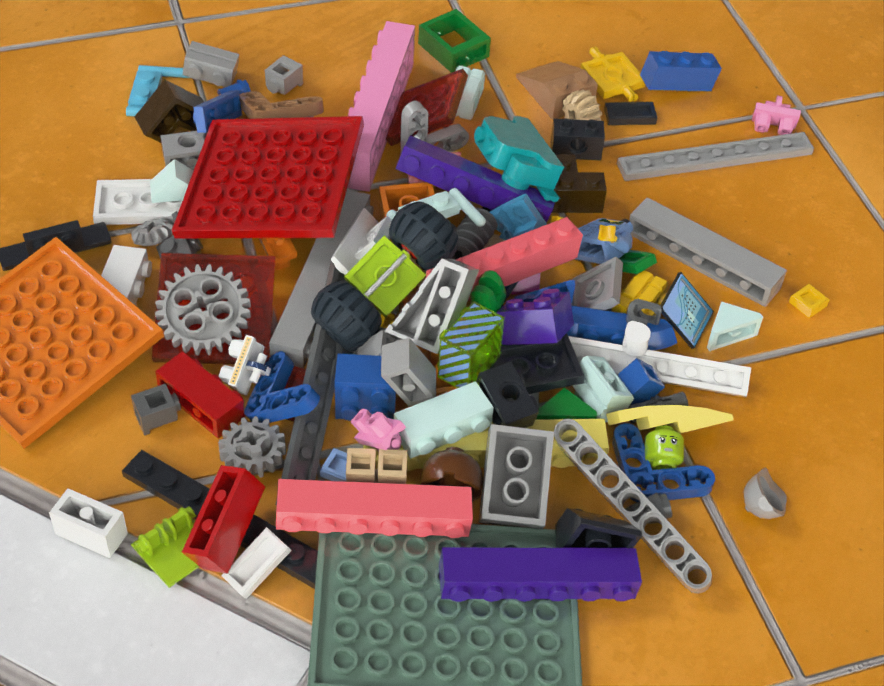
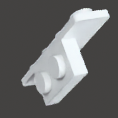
[331,208,392,275]

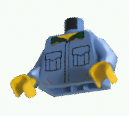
[550,215,633,264]

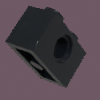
[550,118,605,161]
[476,361,539,428]

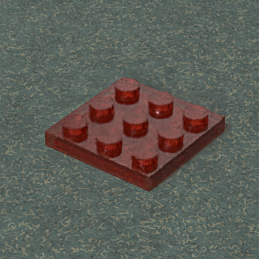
[386,68,468,146]

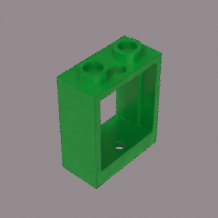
[418,9,491,73]

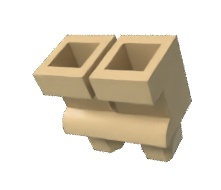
[346,448,407,484]

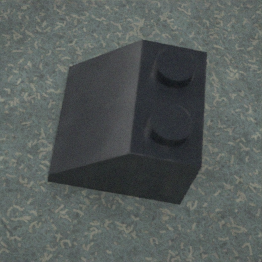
[555,508,642,548]

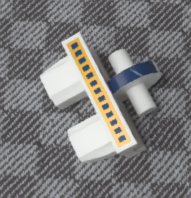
[218,335,271,395]

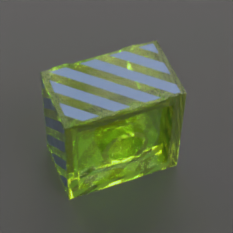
[437,302,505,388]

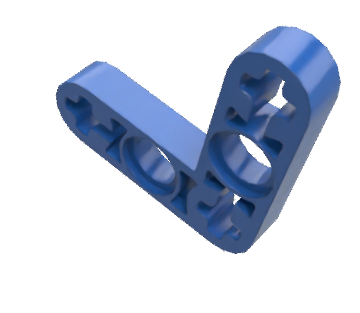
[244,351,320,423]
[612,423,715,502]

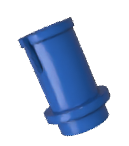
[217,79,251,95]

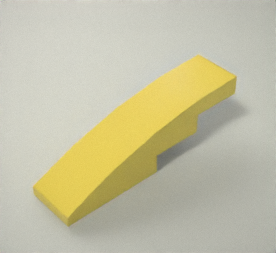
[606,405,734,433]

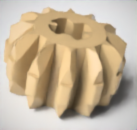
[562,89,602,121]

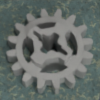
[218,416,286,478]

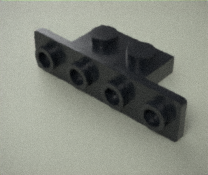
[0,220,112,271]

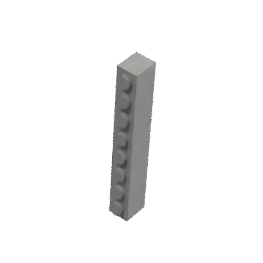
[269,190,374,369]

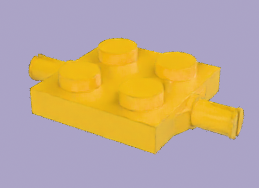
[580,46,645,102]

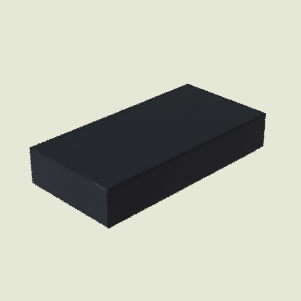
[604,102,657,125]

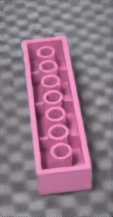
[348,21,415,192]

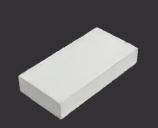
[221,527,291,599]

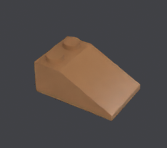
[516,61,598,120]

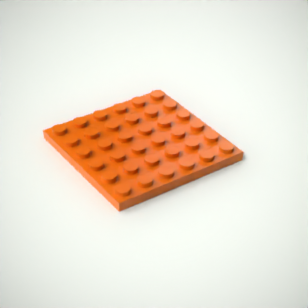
[0,237,164,449]

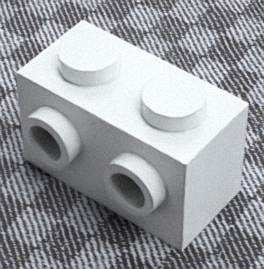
[49,489,128,558]

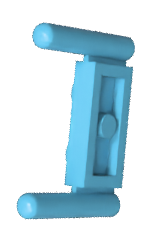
[126,65,190,117]

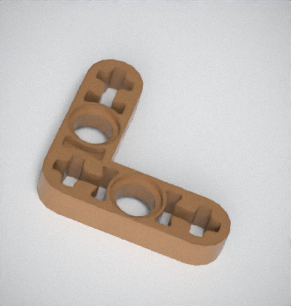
[240,91,324,119]

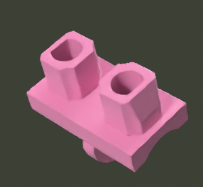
[751,95,801,135]
[351,409,406,452]

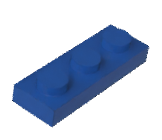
[193,90,242,133]

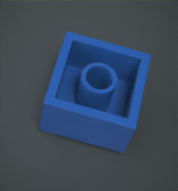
[335,353,397,421]

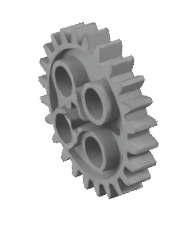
[155,264,251,355]

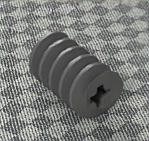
[452,208,498,260]

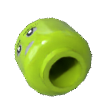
[645,425,684,470]

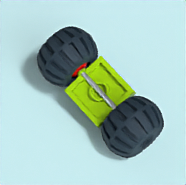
[311,202,459,351]

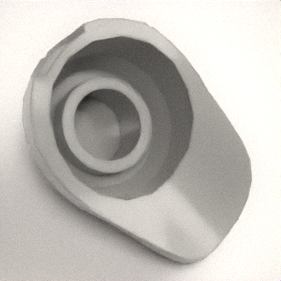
[744,468,787,519]

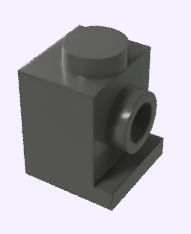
[131,384,181,436]

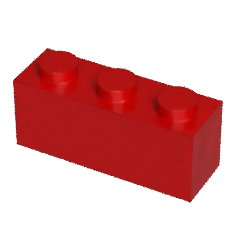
[155,351,245,439]
[182,465,266,574]

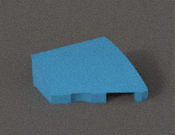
[490,194,547,240]

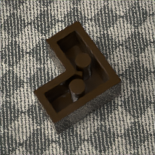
[134,80,204,143]
[551,154,607,213]

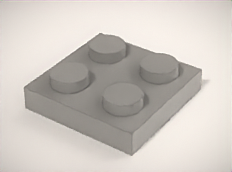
[571,257,623,310]

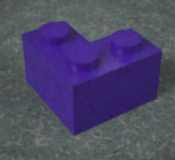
[497,289,574,345]

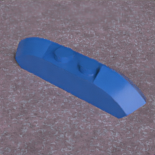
[567,306,678,350]

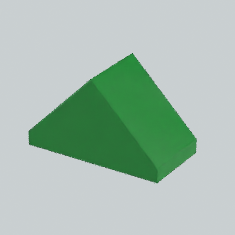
[536,387,597,420]

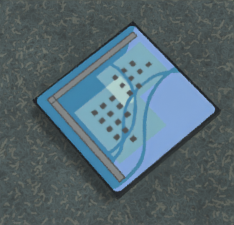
[660,272,714,349]

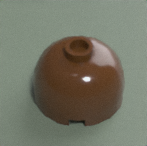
[420,447,483,502]

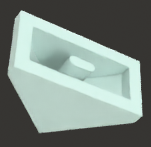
[150,159,194,203]
[707,302,763,351]

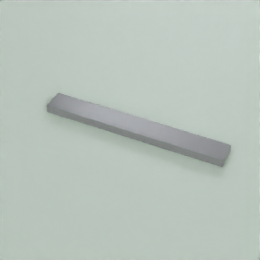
[617,132,814,181]

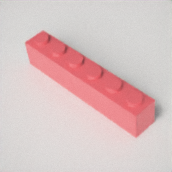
[425,217,583,302]
[276,479,473,538]

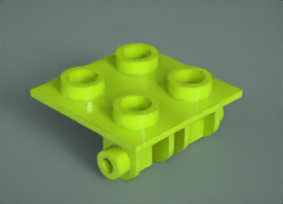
[131,506,200,588]

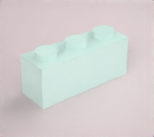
[394,381,494,459]

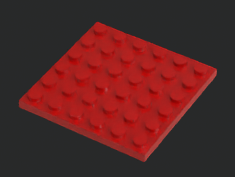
[172,116,364,239]

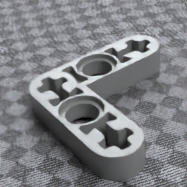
[400,101,469,154]

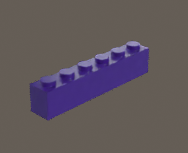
[395,135,555,223]
[439,547,642,602]

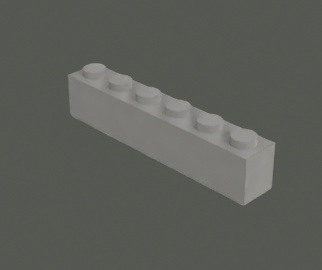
[629,197,787,307]

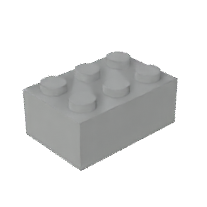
[479,424,554,529]

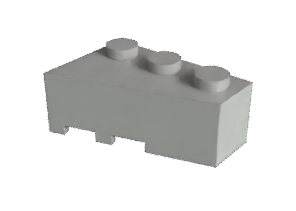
[385,258,479,354]

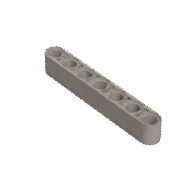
[554,419,712,594]

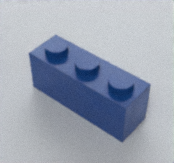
[640,51,722,91]

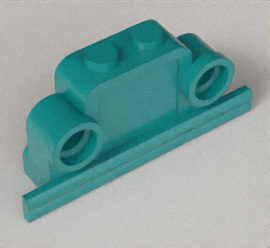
[474,116,564,202]

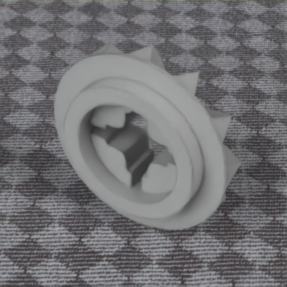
[131,218,174,246]

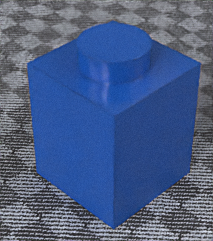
[617,358,665,404]

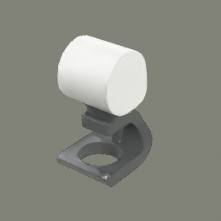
[622,299,662,357]

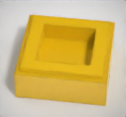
[789,284,830,318]

